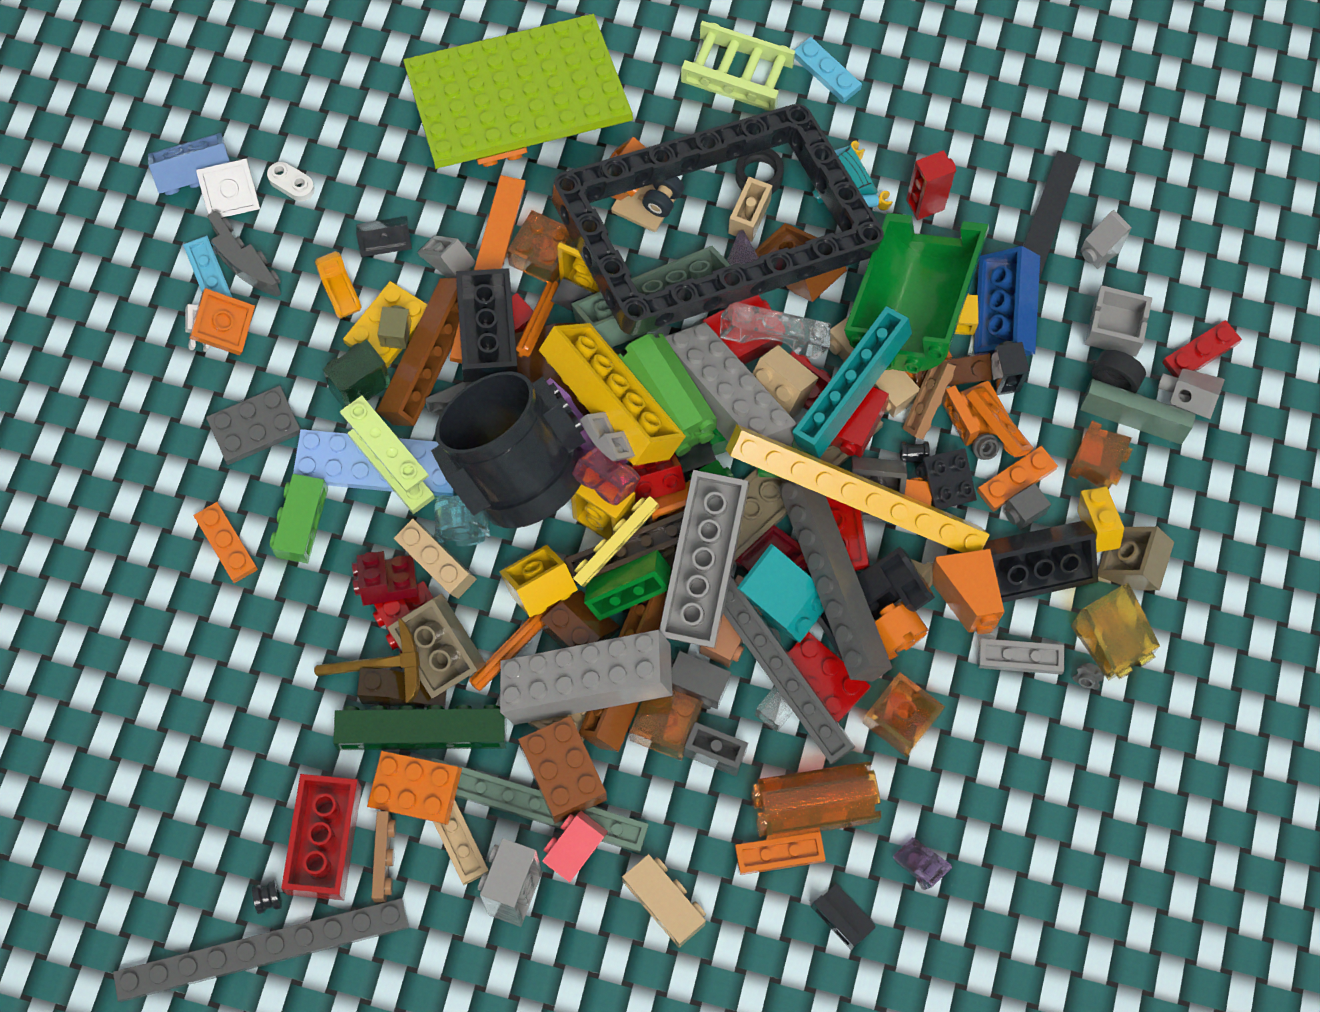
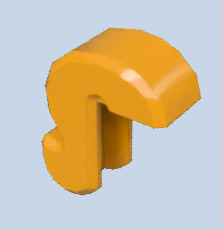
[315,251,362,319]

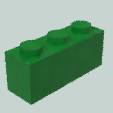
[584,550,672,621]

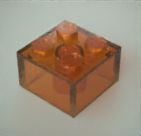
[507,210,577,283]
[862,672,945,757]
[630,690,703,761]

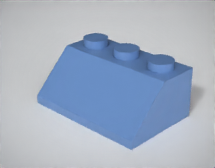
[148,133,230,195]

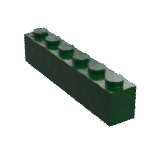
[333,705,507,750]

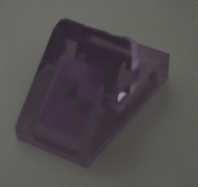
[893,837,952,890]

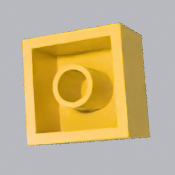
[499,545,578,617]

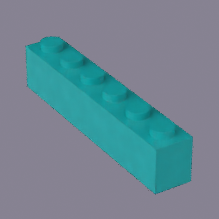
[792,306,912,459]

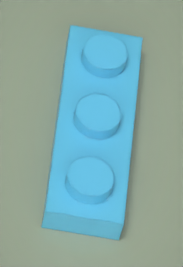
[794,37,862,103]

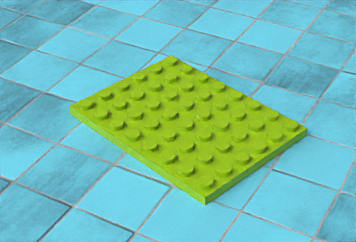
[403,14,633,169]

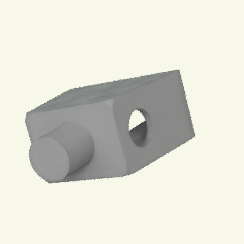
[1158,369,1225,419]

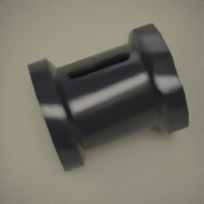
[900,441,930,463]

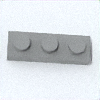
[979,638,1064,675]

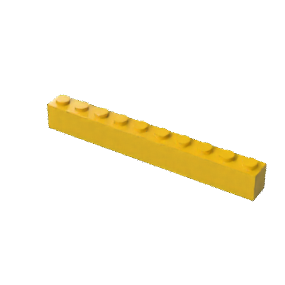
[726,424,990,553]

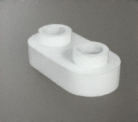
[267,162,315,201]

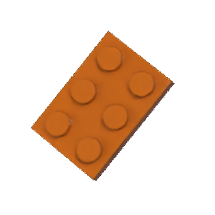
[367,751,462,825]

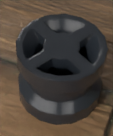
[252,880,282,914]

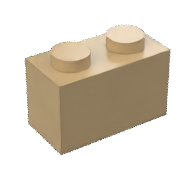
[728,177,773,242]

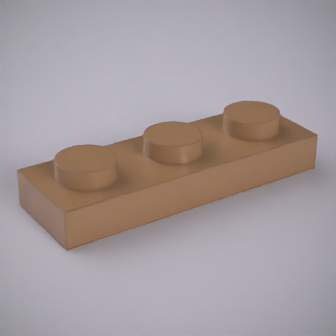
[902,360,956,440]
[372,811,396,903]

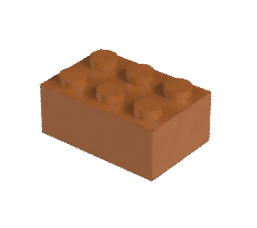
[518,716,607,824]

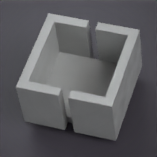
[1085,285,1152,357]

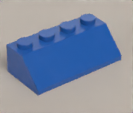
[974,246,1040,356]

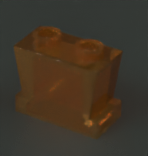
[1068,421,1133,490]

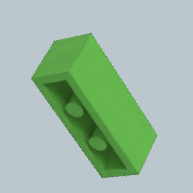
[270,474,328,564]

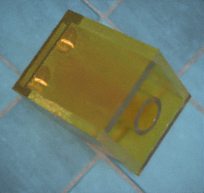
[1071,583,1160,681]

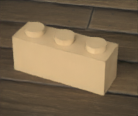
[394,519,477,599]
[622,854,706,948]

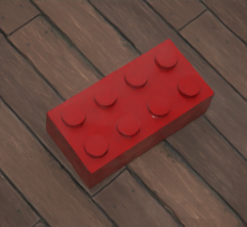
[281,774,362,901]

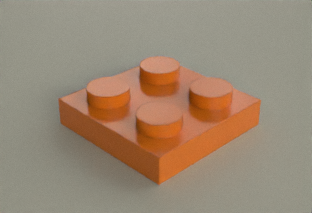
[189,288,255,356]

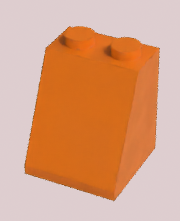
[933,549,1004,634]

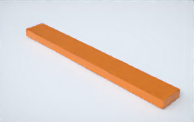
[450,175,526,364]

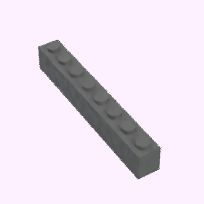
[778,480,892,682]

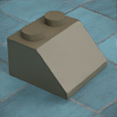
[1098,526,1174,591]

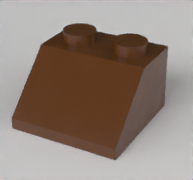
[541,591,620,649]

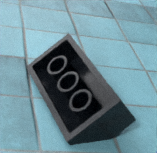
[982,520,1099,603]

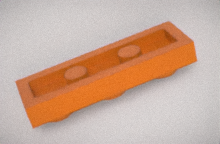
[966,387,1034,457]
[977,446,1058,512]
[193,502,258,583]
[735,832,826,875]

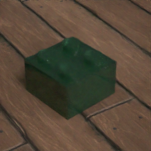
[322,339,391,408]

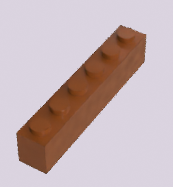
[376,278,459,426]
[579,591,668,752]

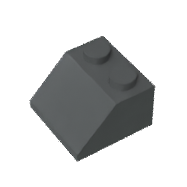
[850,456,907,522]

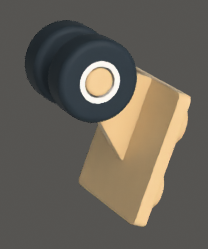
[611,177,684,232]

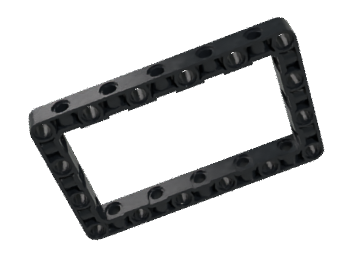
[551,104,884,335]

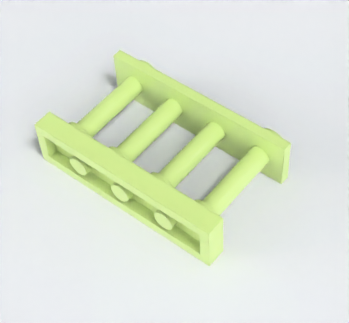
[681,21,795,111]
[340,396,435,514]

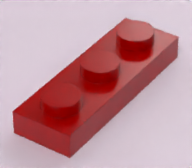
[1162,320,1242,378]

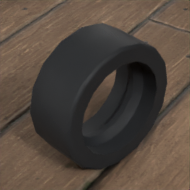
[735,149,784,194]
[1091,350,1146,393]

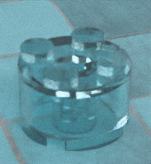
[434,495,490,546]

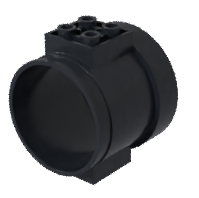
[431,372,587,528]

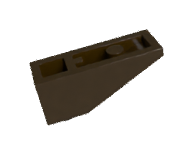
[357,668,447,709]

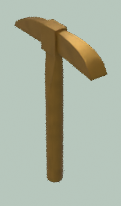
[314,618,420,703]

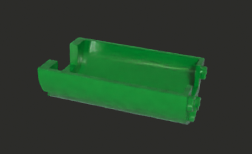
[844,213,989,374]

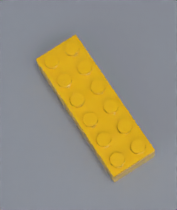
[539,323,686,466]

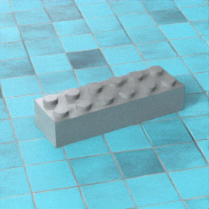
[665,322,797,464]
[659,470,750,649]
[500,630,672,725]

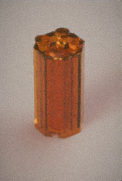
[751,761,881,840]

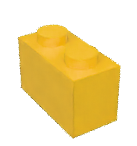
[1077,487,1124,552]

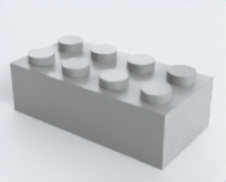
[478,838,542,927]

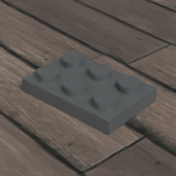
[206,386,300,465]

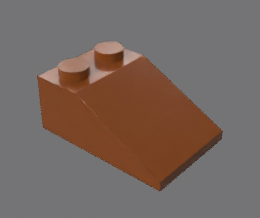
[751,223,847,302]

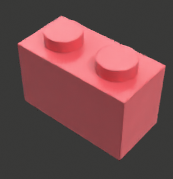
[542,811,608,883]

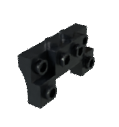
[817,546,935,658]

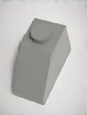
[1080,210,1131,269]
[417,235,476,278]

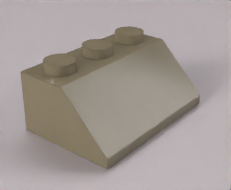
[387,593,486,698]

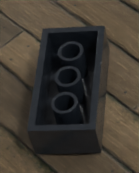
[456,268,517,382]

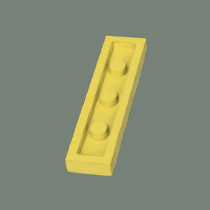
[573,496,659,587]

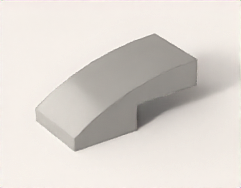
[580,412,635,461]

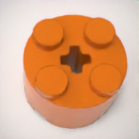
[874,601,929,660]

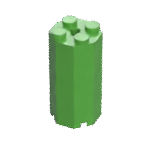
[618,333,717,456]

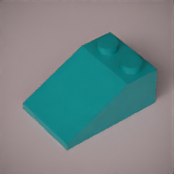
[737,544,824,643]

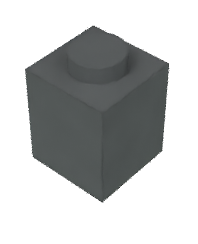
[1004,483,1051,530]

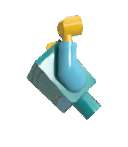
[812,141,893,211]

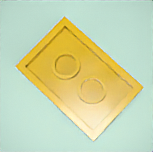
[343,281,428,370]

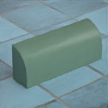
[1080,379,1195,445]

